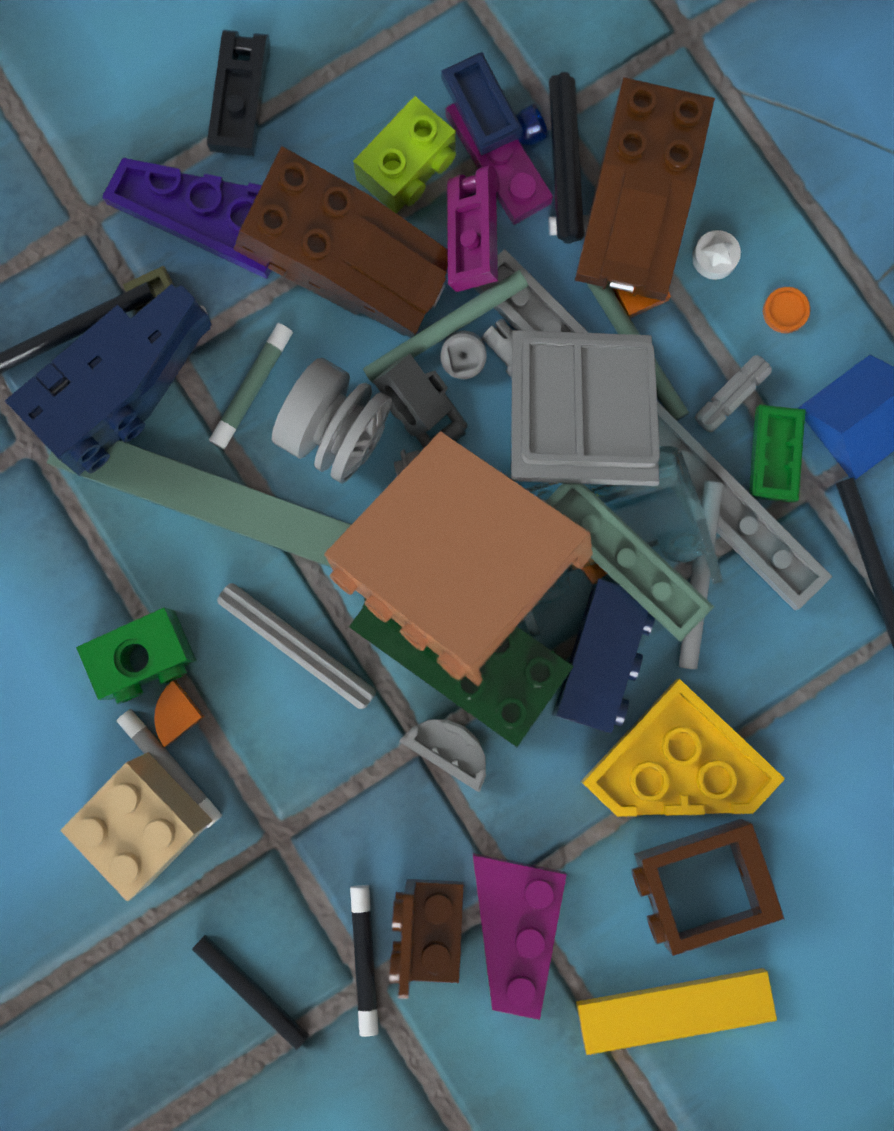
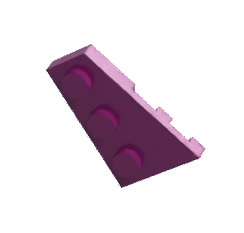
[472,853,567,1020]

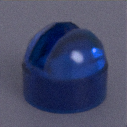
[516,103,549,146]

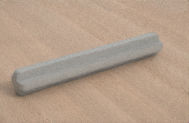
[217,583,376,709]

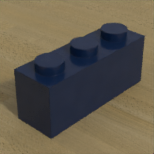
[552,579,655,734]

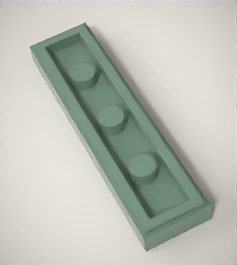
[545,483,714,642]

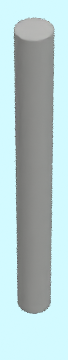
[679,481,724,669]

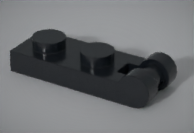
[207,30,270,156]

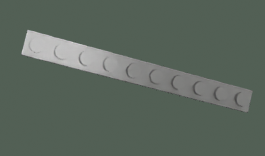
[474,249,833,610]

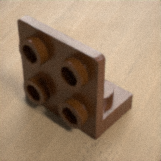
[389,879,464,999]

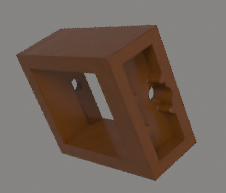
[631,819,785,956]

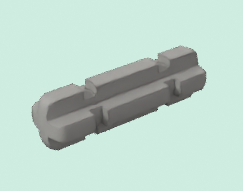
[695,355,772,432]

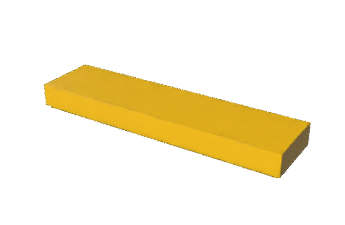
[576,968,777,1055]

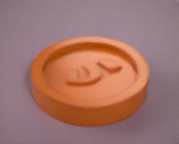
[763,287,810,333]

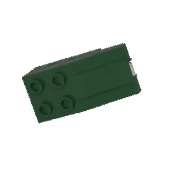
[349,598,574,747]

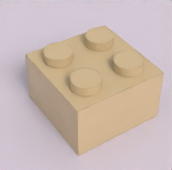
[60,752,213,902]

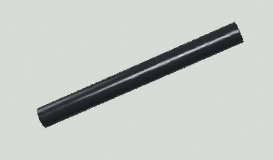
[0,281,156,374]
[836,477,894,649]

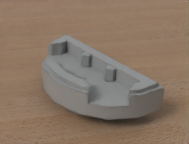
[399,719,486,793]

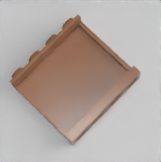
[324,431,593,686]

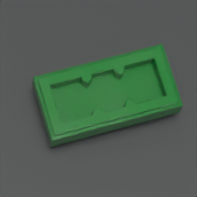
[749,405,806,503]

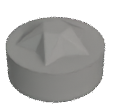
[440,331,487,379]

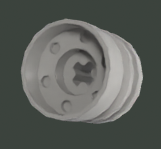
[271,357,392,484]

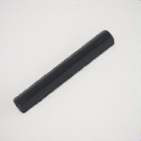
[549,72,584,244]

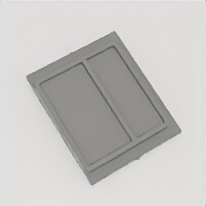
[511,330,660,486]

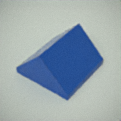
[797,354,894,480]

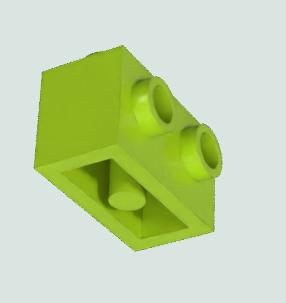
[353,96,456,214]

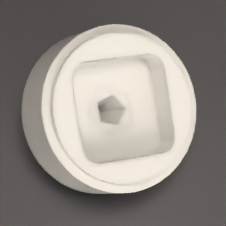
[692,230,741,279]

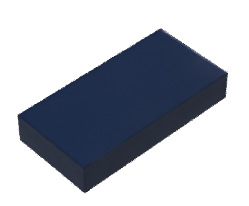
[441,52,523,156]

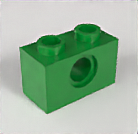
[76,607,197,705]

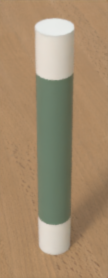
[209,323,293,450]

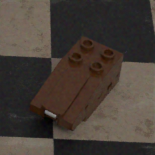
[575,77,715,301]
[234,146,448,338]

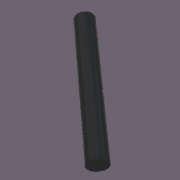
[191,935,309,1050]

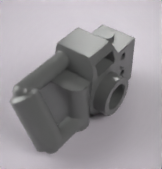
[373,354,467,448]

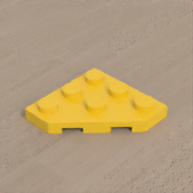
[580,679,785,817]

